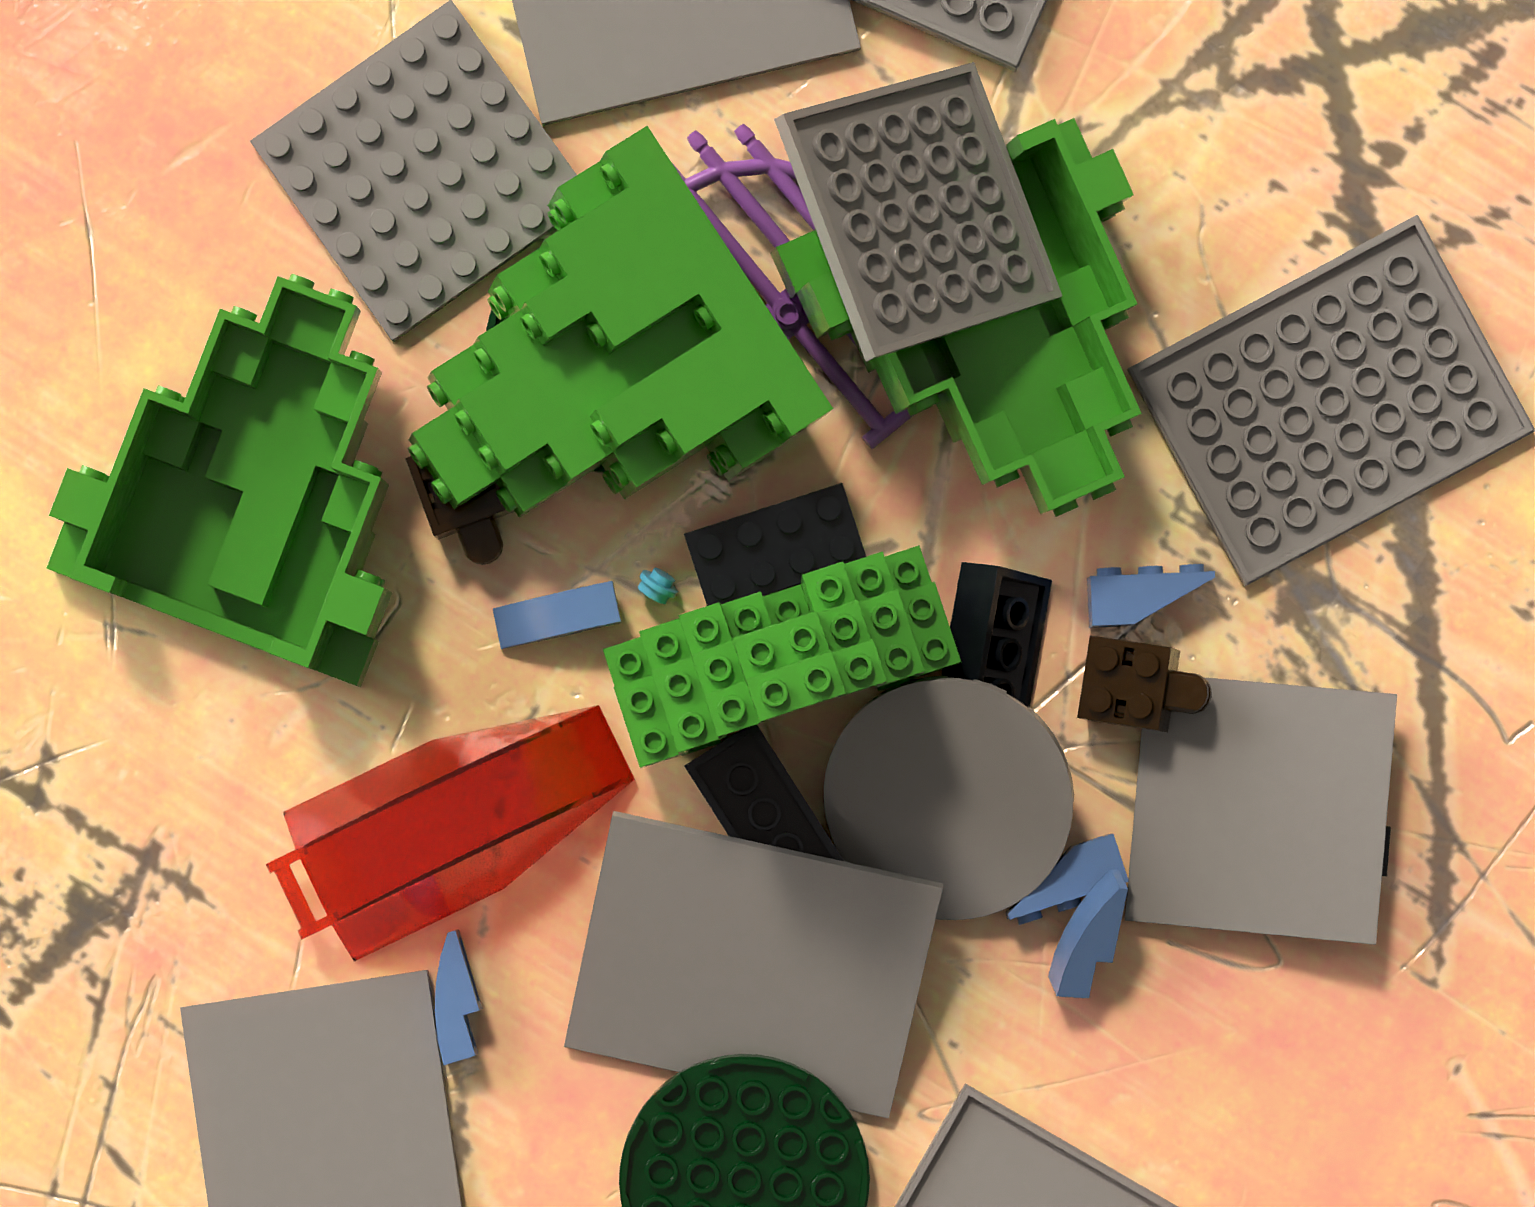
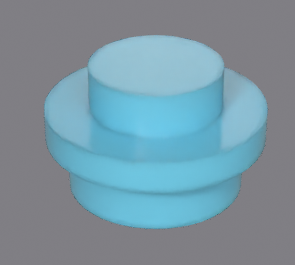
[638,568,678,604]

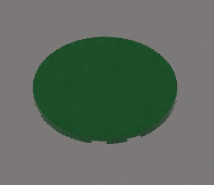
[619,1054,870,1207]

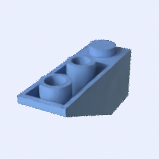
[1087,564,1215,628]
[1006,834,1129,925]

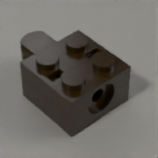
[405,456,515,565]
[1077,635,1212,733]

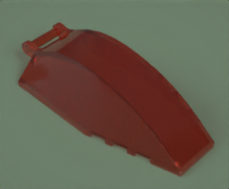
[265,705,635,961]

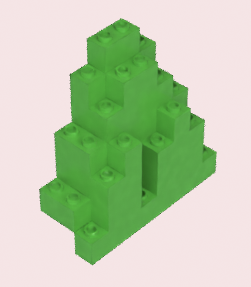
[770,118,1142,517]
[408,126,833,518]
[46,274,392,687]
[603,545,961,768]

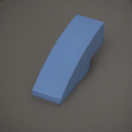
[493,581,622,649]
[1048,869,1128,998]
[435,929,483,1066]

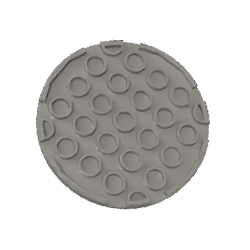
[824,676,1074,920]

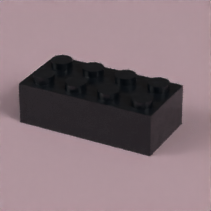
[684,483,866,606]
[684,724,844,861]

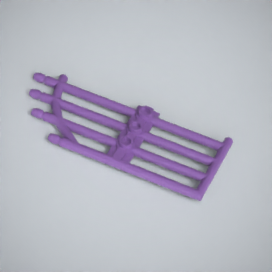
[672,124,914,449]

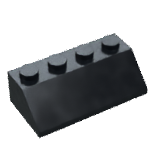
[941,562,1052,708]

